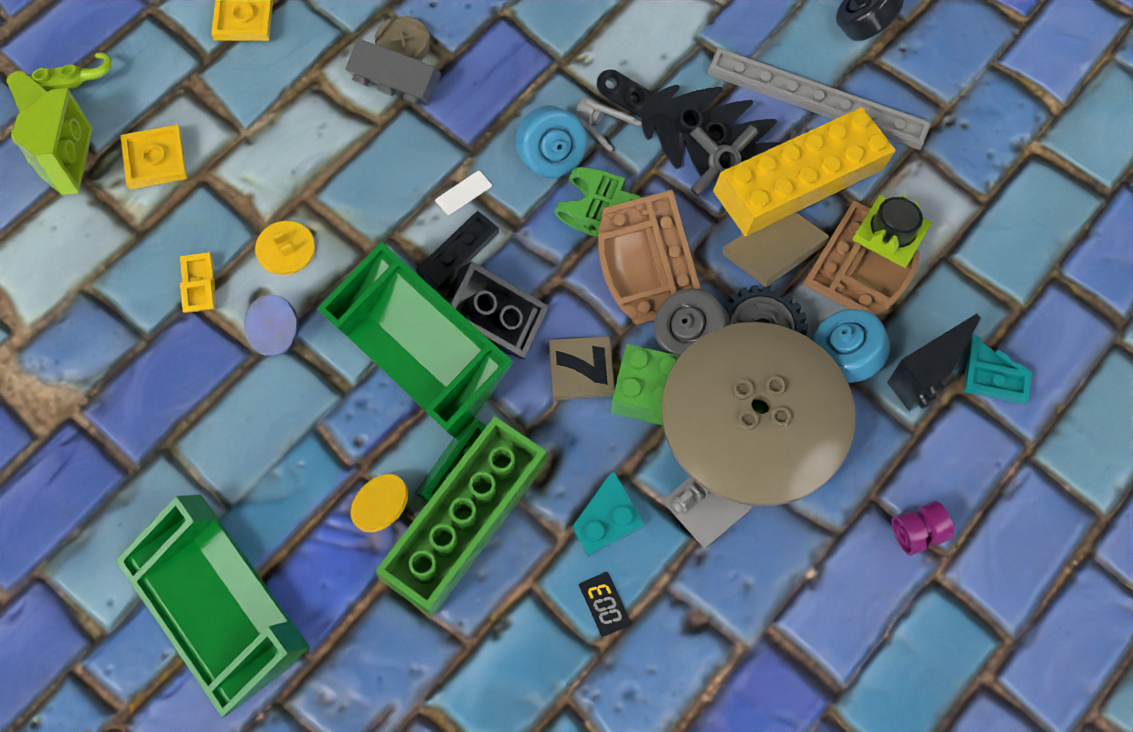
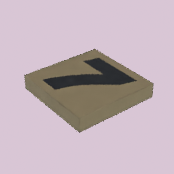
[549,336,614,401]

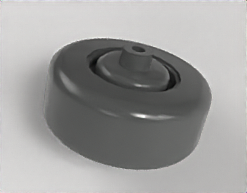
[654,288,731,356]

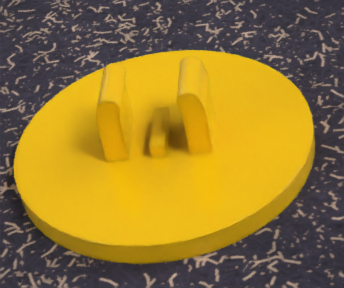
[255,221,315,275]
[351,474,408,532]

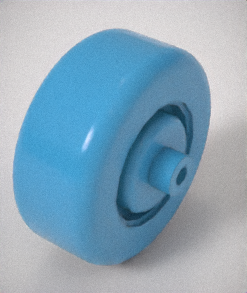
[515,105,587,178]
[812,309,890,383]

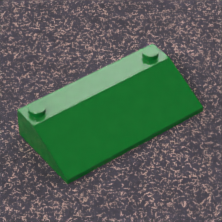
[317,242,514,438]
[116,494,310,718]

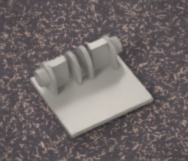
[662,477,752,549]

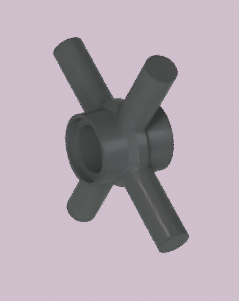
[690,125,759,196]

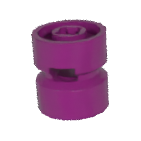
[892,500,954,556]

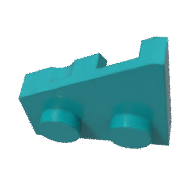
[963,334,1032,405]
[572,472,644,557]

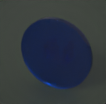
[244,295,299,356]

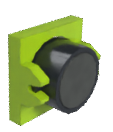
[852,195,933,269]

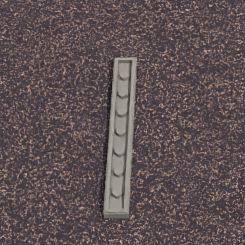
[707,48,931,150]

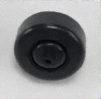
[836,0,904,41]

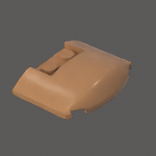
[598,190,701,325]
[803,200,920,315]

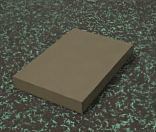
[722,213,829,287]

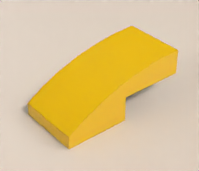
[180,252,215,313]

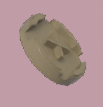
[375,16,430,61]

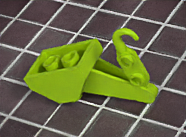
[6,53,112,195]

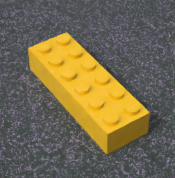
[713,107,896,237]

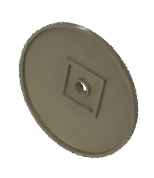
[661,322,855,506]

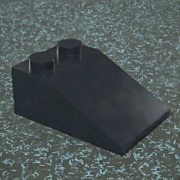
[445,261,549,359]
[887,313,981,412]

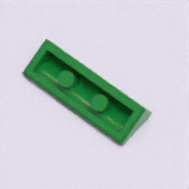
[415,418,486,502]

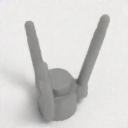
[576,96,642,152]

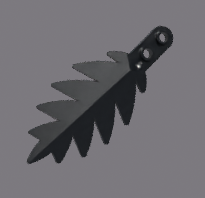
[596,69,782,178]

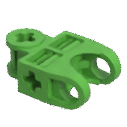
[554,167,641,237]

